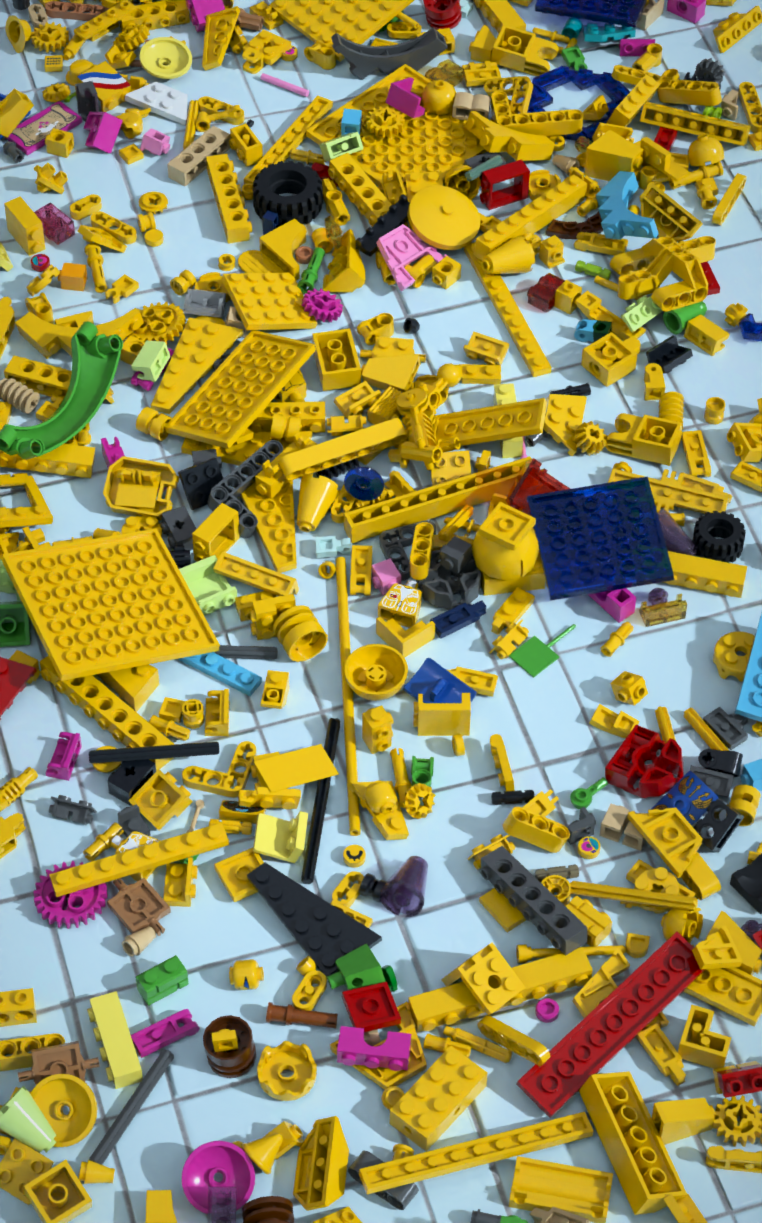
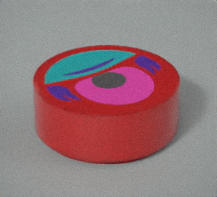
[31,254,50,272]

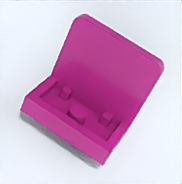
[186,0,225,32]

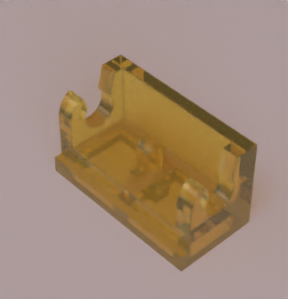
[639,594,687,627]

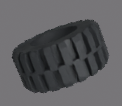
[253,161,323,227]

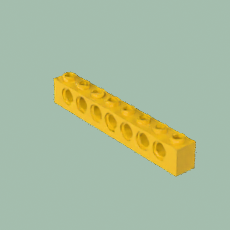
[40,656,174,771]

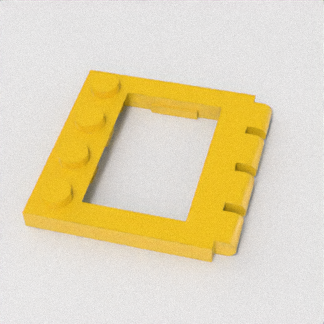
[0,473,53,528]

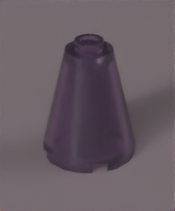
[639,509,697,556]
[380,856,428,917]

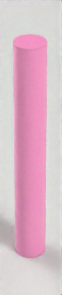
[261,73,309,97]

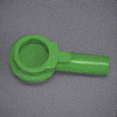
[570,777,608,809]

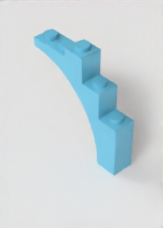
[596,171,659,240]

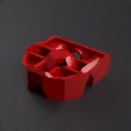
[605,725,684,798]

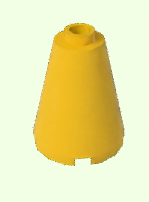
[481,236,535,274]
[296,474,340,532]

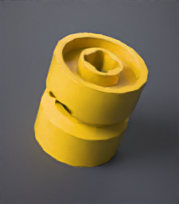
[136,407,172,441]
[269,413,301,442]
[726,785,761,826]

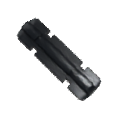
[491,790,535,805]

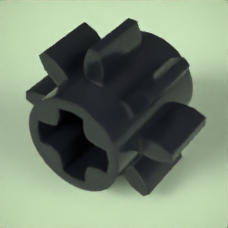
[169,546,191,569]

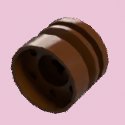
[203,1015,257,1078]
[242,1196,294,1223]

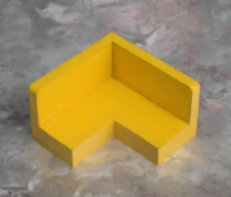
[376,617,435,658]

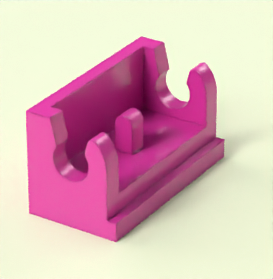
[101,437,125,469]
[46,732,82,781]

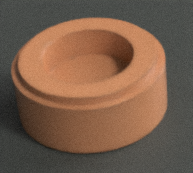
[295,246,313,264]

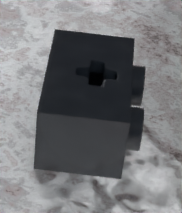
[107,759,156,805]

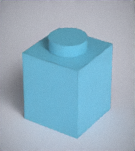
[741,759,762,791]

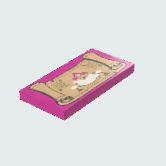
[5,101,83,155]

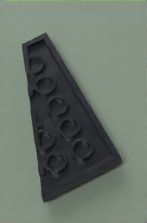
[247,862,382,980]

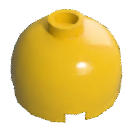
[421,80,456,115]
[688,134,724,166]
[444,165,481,200]
[661,907,703,947]

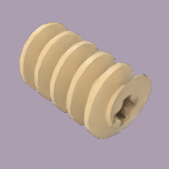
[0,378,40,414]

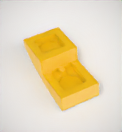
[589,704,640,738]

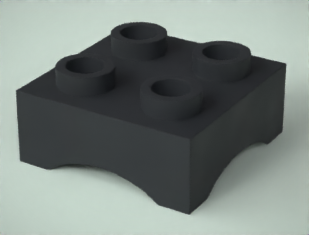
[730,853,762,914]

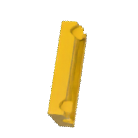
[509,1156,613,1223]

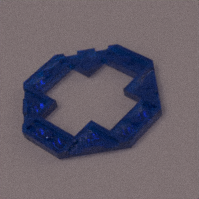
[527,66,630,143]

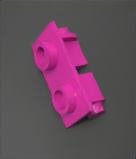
[619,39,655,56]

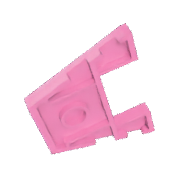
[376,224,449,291]

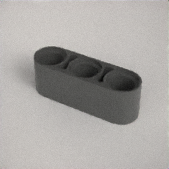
[348,1150,419,1210]

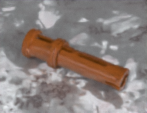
[266,1002,338,1029]

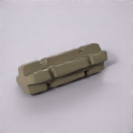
[535,864,579,882]

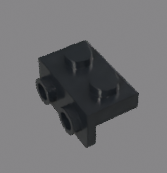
[646,335,693,374]

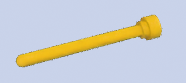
[516,944,626,963]

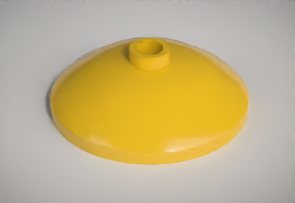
[30,1074,97,1147]

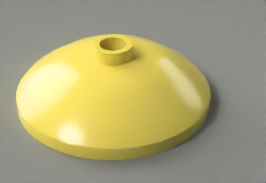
[139,37,192,79]

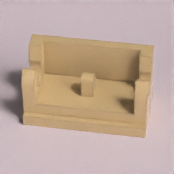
[630,0,664,31]

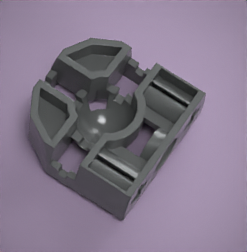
[416,550,482,610]

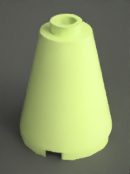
[0,1086,56,1153]

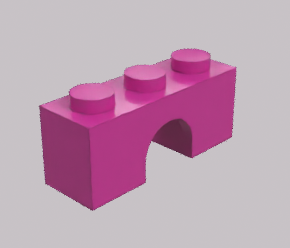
[578,560,636,623]
[337,1026,411,1071]

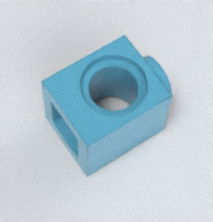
[341,109,362,136]

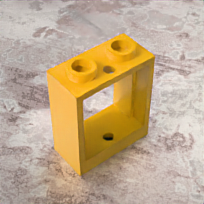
[192,503,240,562]

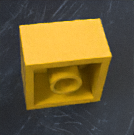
[24,1160,92,1223]

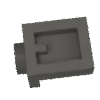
[117,804,150,838]
[567,807,596,845]

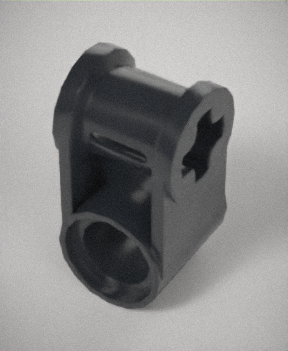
[698,749,743,777]

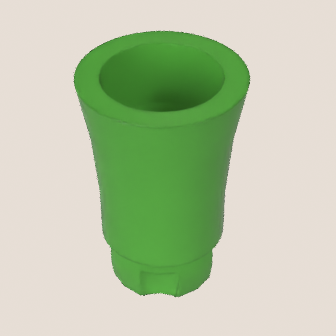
[663,301,707,334]

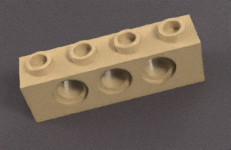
[167,125,230,186]

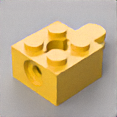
[581,332,641,387]

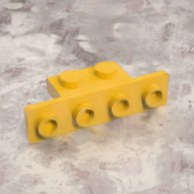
[74,0,137,42]
[713,6,762,53]
[634,137,690,181]

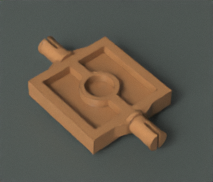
[107,878,171,936]
[18,1041,100,1085]

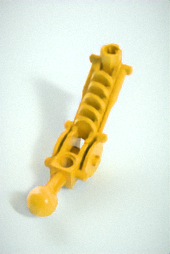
[397,363,461,470]

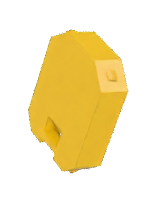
[103,456,180,521]

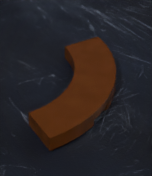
[546,211,603,239]

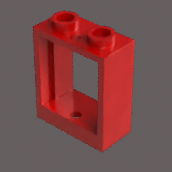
[480,159,530,210]

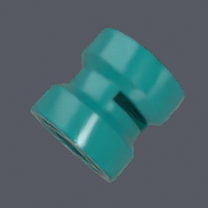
[561,17,583,39]

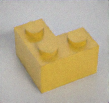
[678,1005,731,1069]

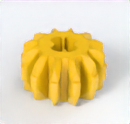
[573,421,607,456]

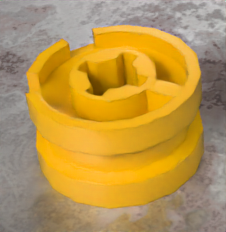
[541,875,571,906]

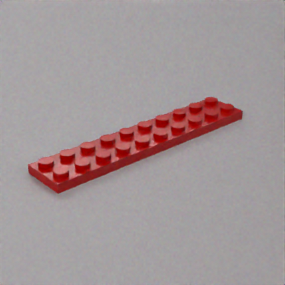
[516,932,706,1118]

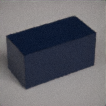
[262,211,278,235]

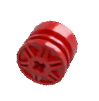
[423,0,462,30]

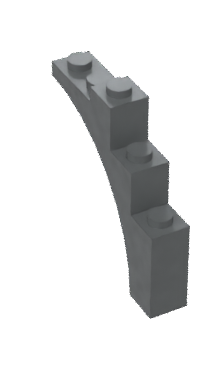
[331,27,448,80]

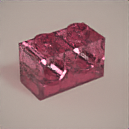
[34,202,75,245]

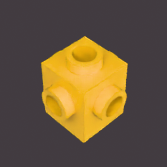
[610,671,648,706]

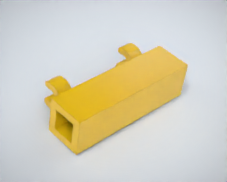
[255,431,317,499]

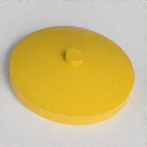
[407,186,480,250]

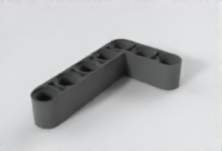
[207,440,283,538]

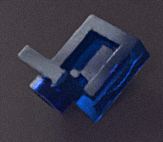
[739,313,762,341]

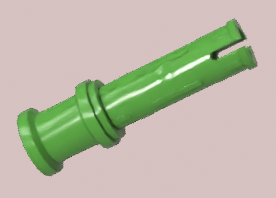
[297,247,325,294]

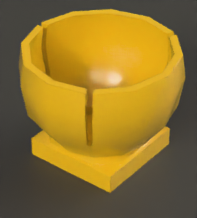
[472,502,539,580]

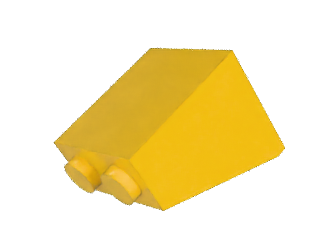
[584,130,644,181]

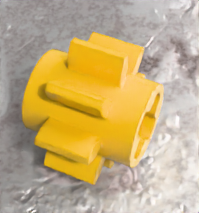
[523,233,541,255]
[725,303,748,327]

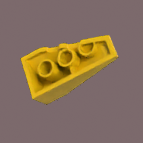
[323,229,365,292]

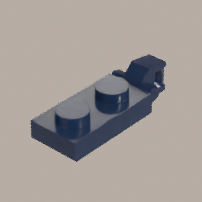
[430,600,486,639]

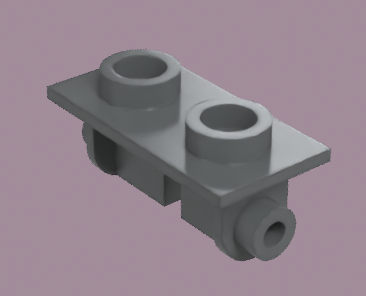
[49,795,97,825]

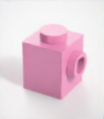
[372,559,401,595]

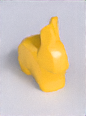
[116,108,151,139]

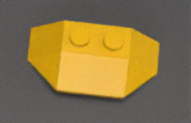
[640,183,703,242]
[293,1116,349,1211]

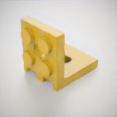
[441,942,526,1016]

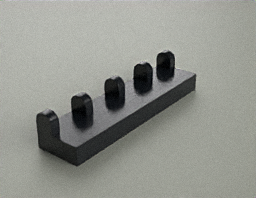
[356,194,410,257]

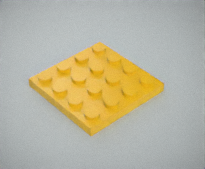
[222,272,317,330]

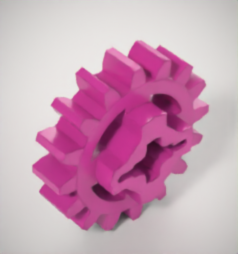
[302,288,343,322]

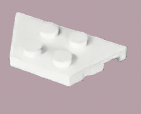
[125,82,188,126]

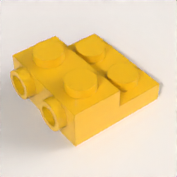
[727,422,762,462]
[249,594,296,640]
[128,769,193,830]

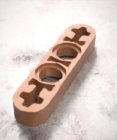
[45,1,110,21]

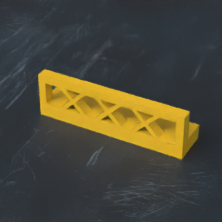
[213,552,299,596]

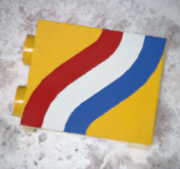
[77,61,131,112]

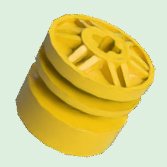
[273,605,328,662]

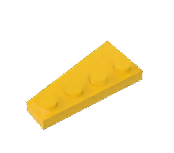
[202,6,240,70]

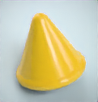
[242,1133,283,1174]

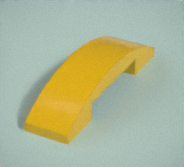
[575,290,646,340]

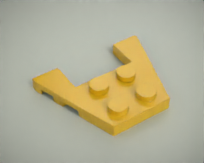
[573,949,669,1030]
[330,1002,427,1090]

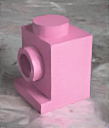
[140,128,170,156]

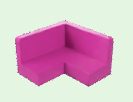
[386,77,425,118]
[84,112,123,153]

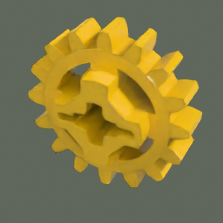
[31,22,69,53]
[113,23,150,52]
[366,106,405,138]
[713,1095,762,1147]

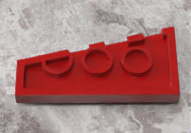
[0,657,37,720]

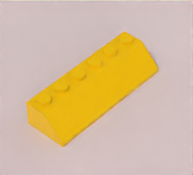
[579,1071,687,1215]

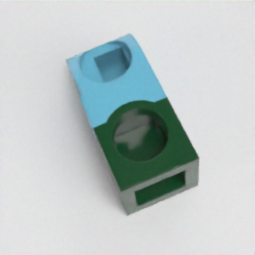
[574,319,612,342]

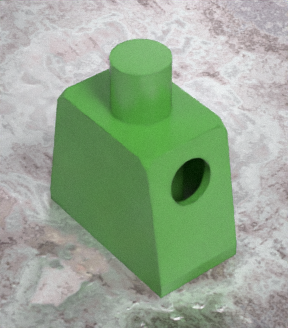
[327,944,386,990]

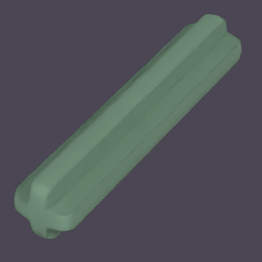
[465,155,503,181]

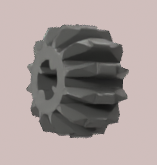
[694,58,725,84]

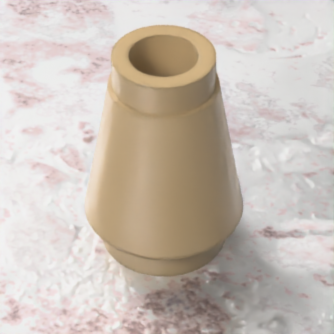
[552,154,580,175]
[122,926,156,957]

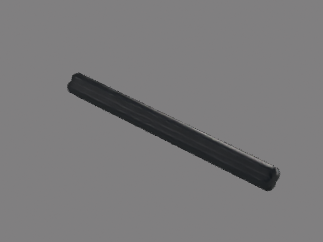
[89,742,220,763]

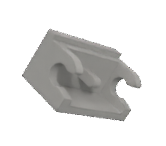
[184,288,226,318]

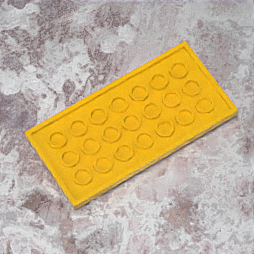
[165,330,316,449]

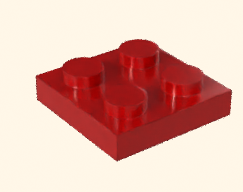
[342,982,401,1032]

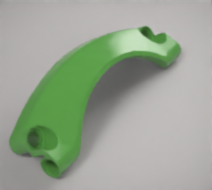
[0,321,123,460]

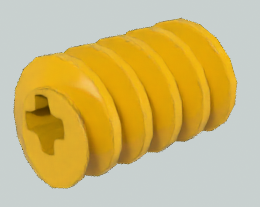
[658,391,684,430]

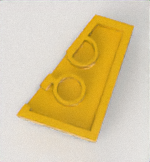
[349,781,409,840]

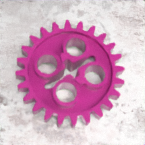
[33,861,108,929]

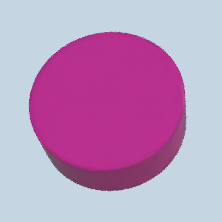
[535,998,559,1023]

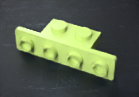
[621,285,667,332]

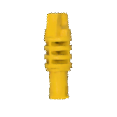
[0,767,38,812]

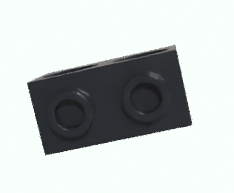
[694,799,745,852]

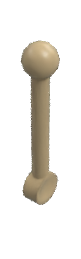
[186,800,204,833]

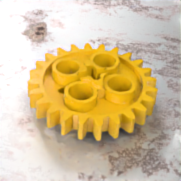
[127,302,186,345]

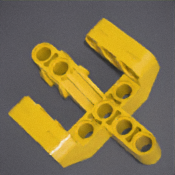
[610,235,716,312]

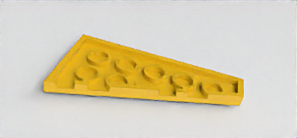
[151,317,244,414]

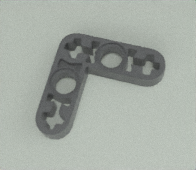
[379,520,436,581]

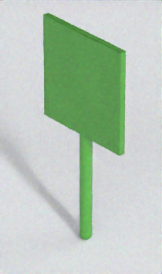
[509,624,576,678]

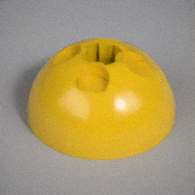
[344,644,408,701]

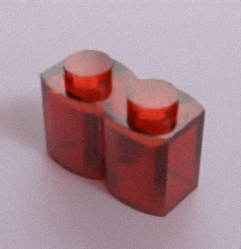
[527,273,565,313]

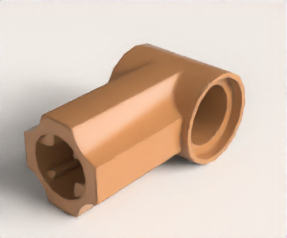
[235,7,264,31]

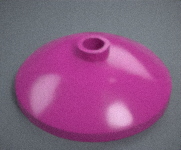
[182,1141,255,1216]

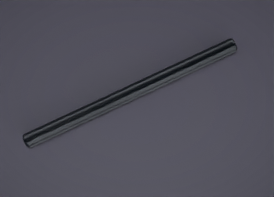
[301,718,340,884]

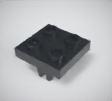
[178,458,223,510]

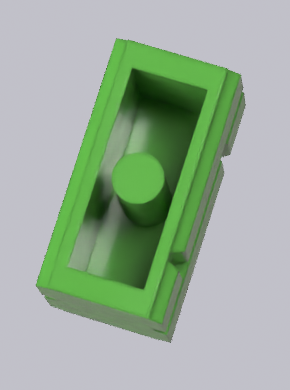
[135,955,189,1006]

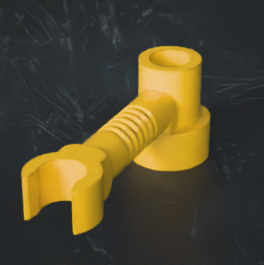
[196,105,242,132]

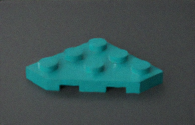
[583,23,636,42]

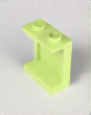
[179,555,237,615]

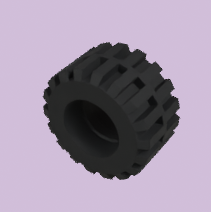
[692,511,746,563]

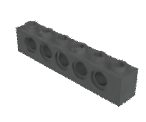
[480,846,587,955]

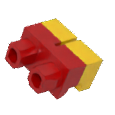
[713,1061,762,1098]

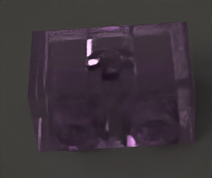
[208,1186,236,1223]

